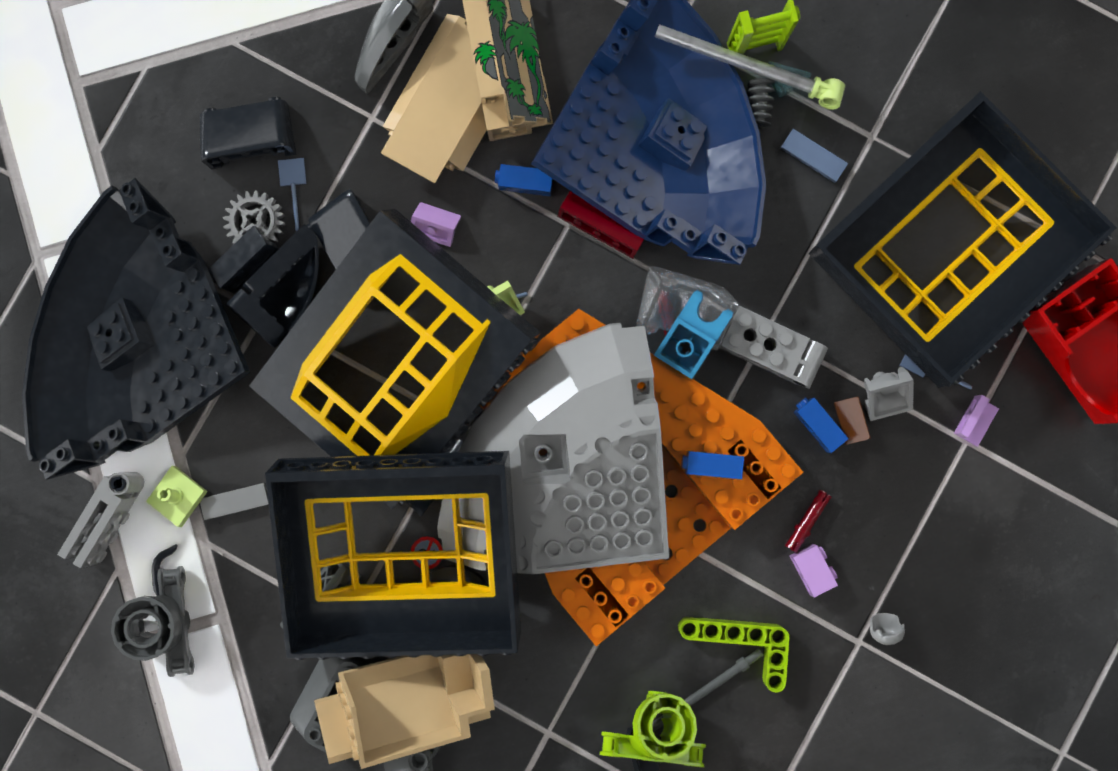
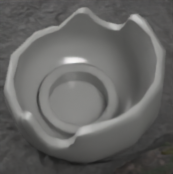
[870,613,905,645]

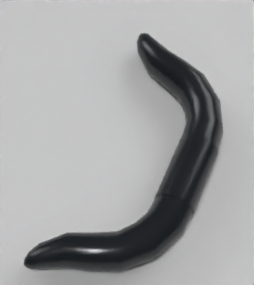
[151,544,178,596]

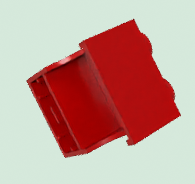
[1022,258,1118,424]

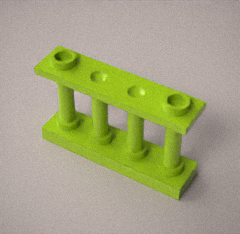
[727,0,800,55]

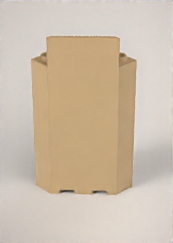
[381,14,487,183]

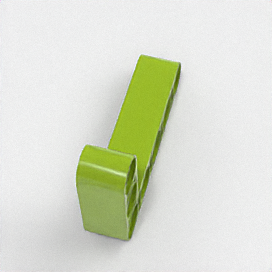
[678,617,789,693]

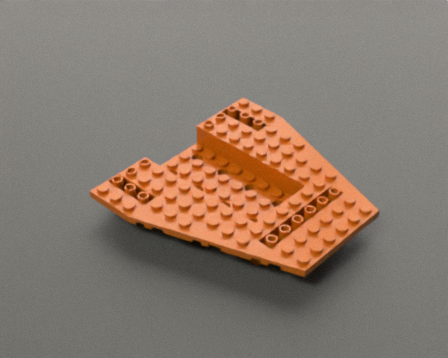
[481,309,803,646]

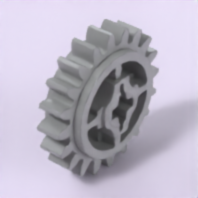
[223,190,286,244]

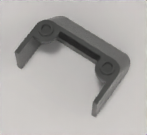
[290,657,371,753]

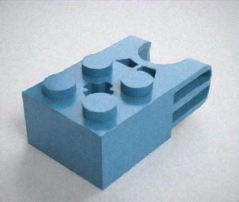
[654,290,734,379]

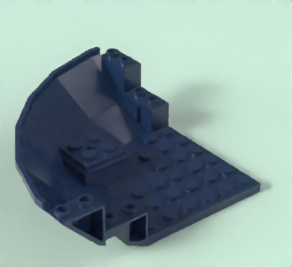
[531,0,766,265]

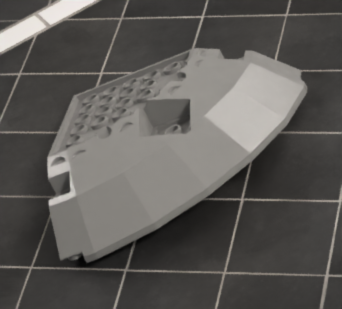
[437,323,669,574]

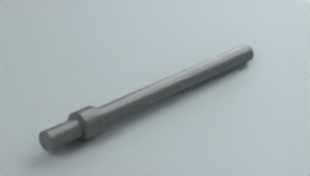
[652,648,764,732]

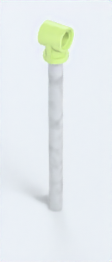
[655,24,845,110]

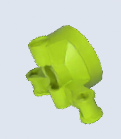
[599,691,706,768]

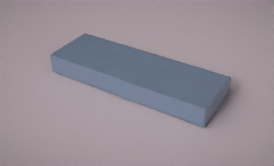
[780,129,848,183]

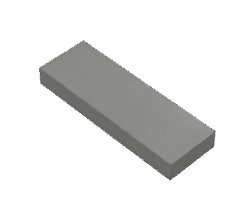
[200,483,269,520]

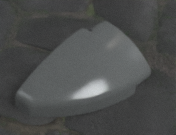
[354,0,434,95]

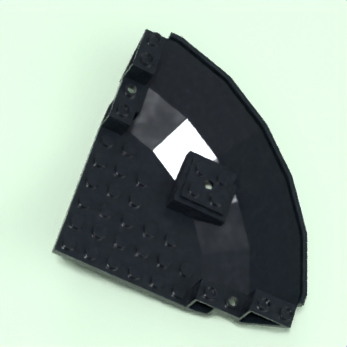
[22,178,250,480]

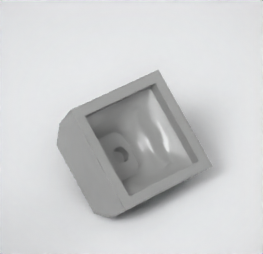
[864,367,914,421]

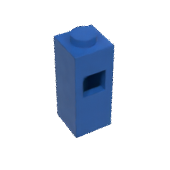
[495,164,553,196]
[793,398,848,453]
[681,451,744,479]

